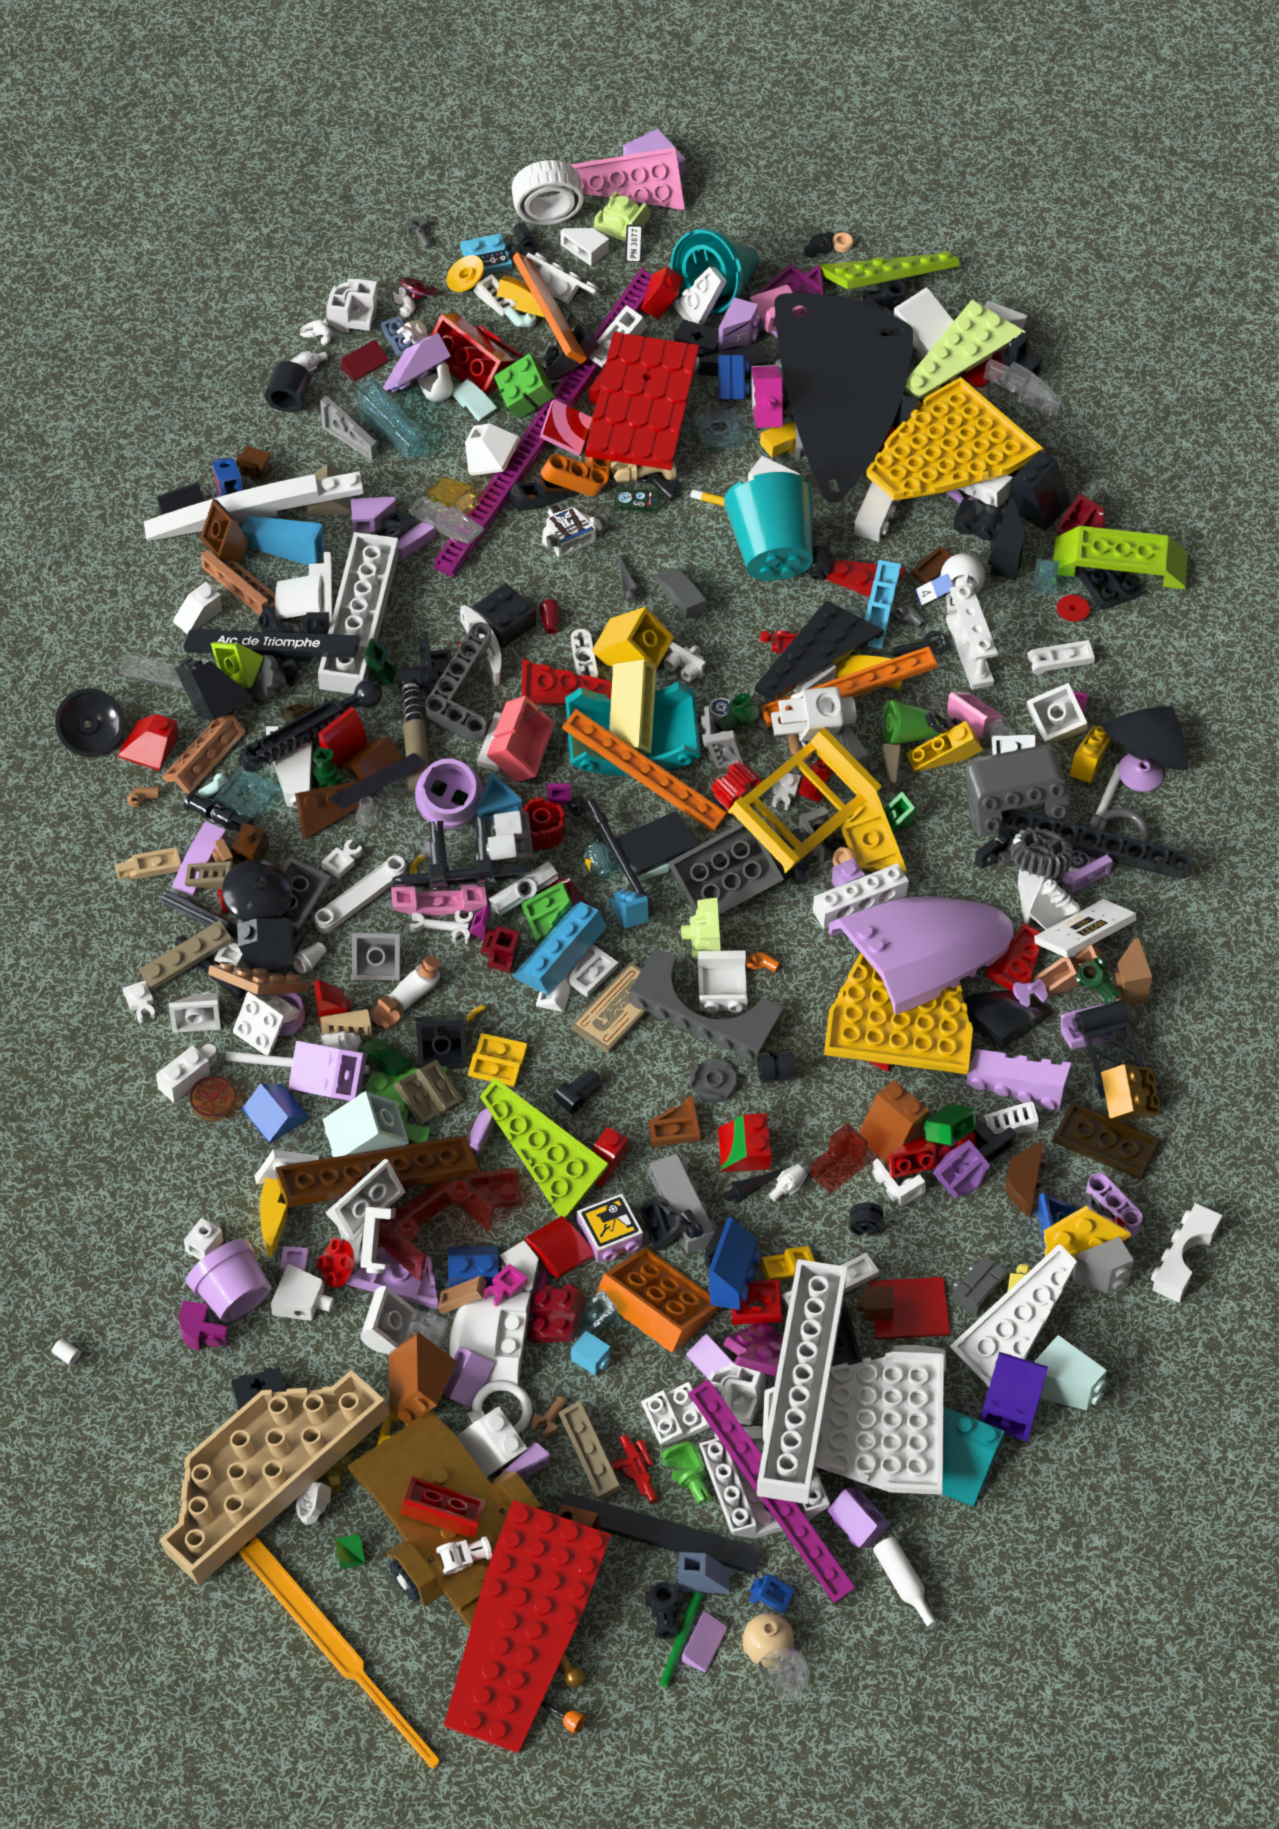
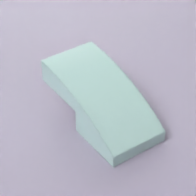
[452,379,497,421]

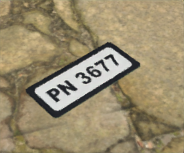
[625,224,643,262]

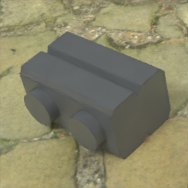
[952,1256,1008,1316]

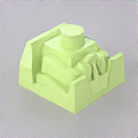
[594,191,650,242]
[681,898,721,959]

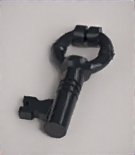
[637,465,682,501]
[893,630,951,656]
[925,711,962,734]

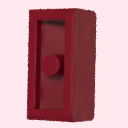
[341,340,389,382]

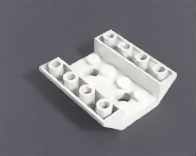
[699,1438,830,1538]

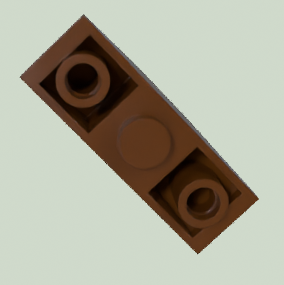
[1005,1142,1047,1217]

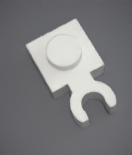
[397,320,429,344]
[773,773,800,810]
[321,839,362,879]
[123,981,155,1023]

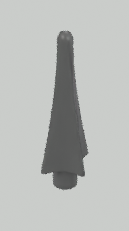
[617,555,637,603]

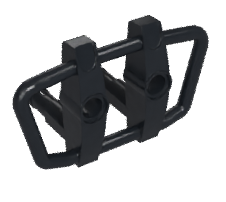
[391,817,533,891]

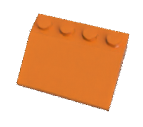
[595,1247,720,1353]

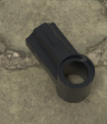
[553,1069,603,1114]

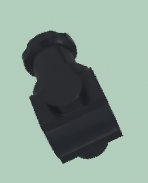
[862,279,906,310]
[645,1582,682,1639]

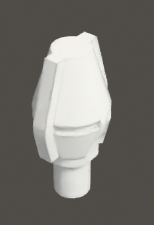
[290,351,328,373]
[769,1164,807,1201]

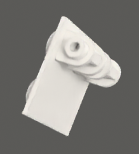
[1028,877,1081,930]

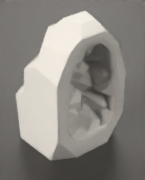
[321,1031,362,1052]
[296,1482,331,1525]

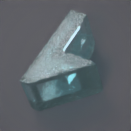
[576,1290,618,1338]

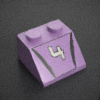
[718,297,760,353]

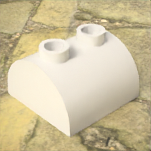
[361,1286,418,1354]

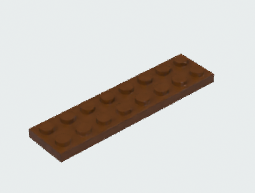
[275,1135,479,1207]

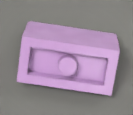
[1058,855,1112,893]
[443,1346,494,1408]

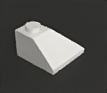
[169,992,221,1033]

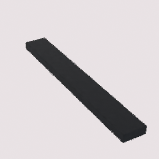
[559,1492,762,1575]

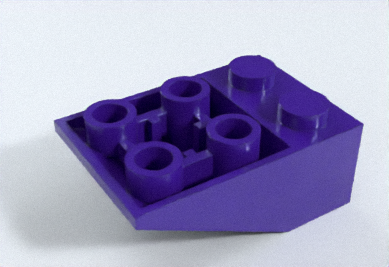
[980,1352,1048,1442]

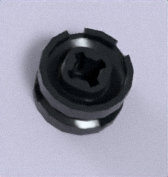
[849,1202,884,1236]

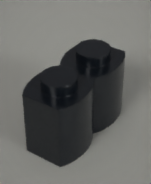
[953,499,1003,541]

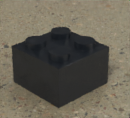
[472,583,536,649]

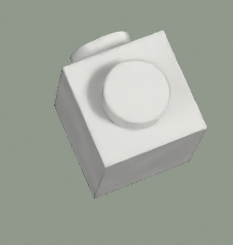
[184,1218,223,1260]

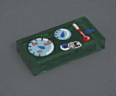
[614,488,660,513]

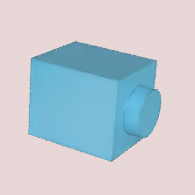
[571,1331,611,1376]

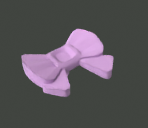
[1013,979,1048,1007]

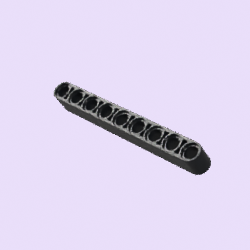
[998,809,1192,879]

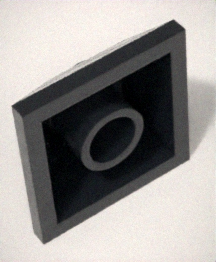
[237,918,294,972]

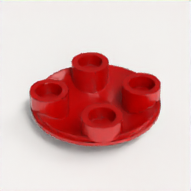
[317,1238,355,1288]

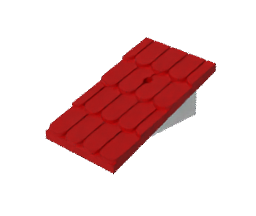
[585,332,699,471]

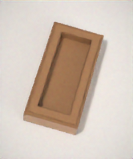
[437,1276,487,1314]

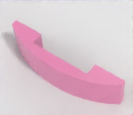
[391,885,487,916]

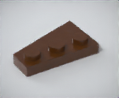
[295,780,366,839]

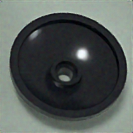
[55,688,124,757]
[222,860,293,922]

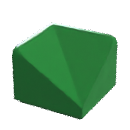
[335,1534,366,1570]

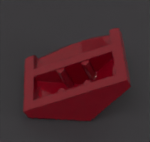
[1054,493,1105,534]

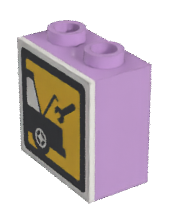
[577,1194,643,1263]

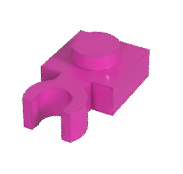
[484,1263,528,1307]

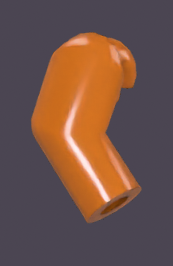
[745,952,781,973]

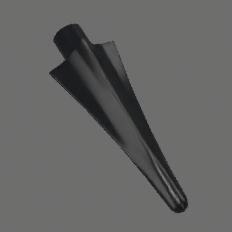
[724,1169,784,1203]

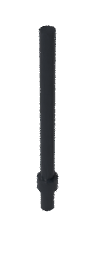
[586,799,655,916]

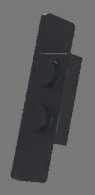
[257,606,312,686]

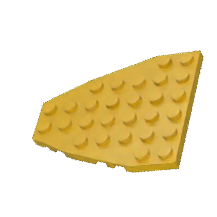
[867,377,1043,501]
[824,952,973,1074]

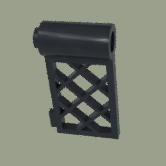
[1072,1000,1145,1103]

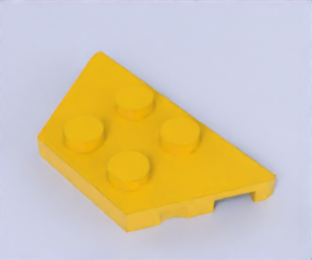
[840,791,908,874]
[1044,1205,1132,1259]

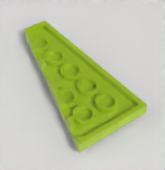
[480,1078,609,1220]

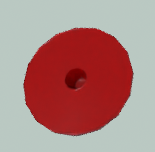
[1056,595,1090,622]

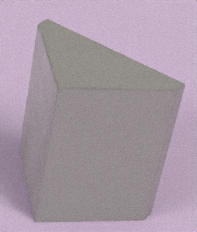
[352,932,401,980]

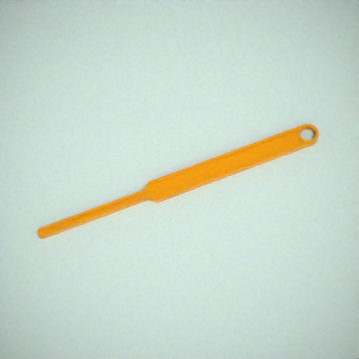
[237,1535,439,1768]

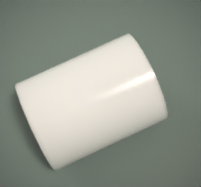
[52,1338,81,1366]

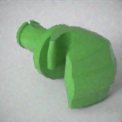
[662,1442,712,1506]

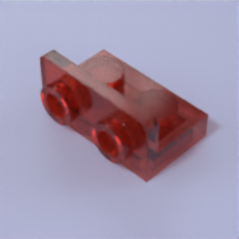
[469,1168,522,1212]

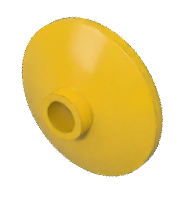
[446,255,484,292]

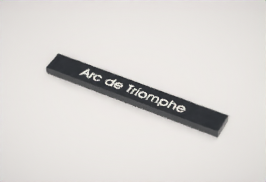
[183,630,361,658]

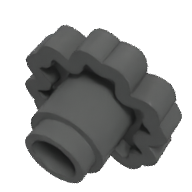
[246,655,286,701]

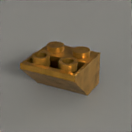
[1101,1064,1161,1121]

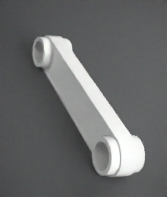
[314,856,406,934]

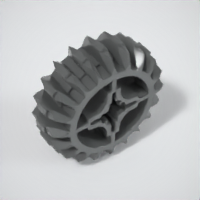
[1010,827,1074,879]

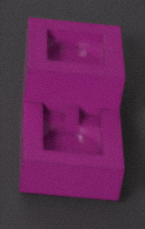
[547,783,571,806]

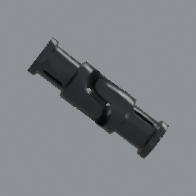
[184,791,254,832]

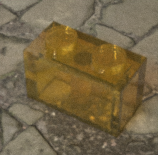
[426,476,479,519]

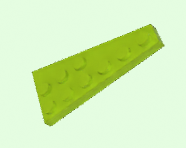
[819,251,959,289]

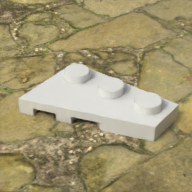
[671,267,727,325]

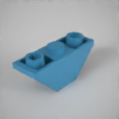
[608,889,648,928]

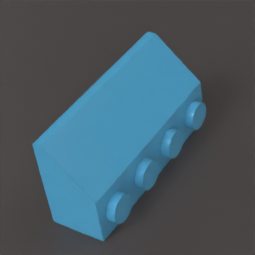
[513,902,607,996]

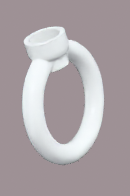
[466,1380,533,1435]

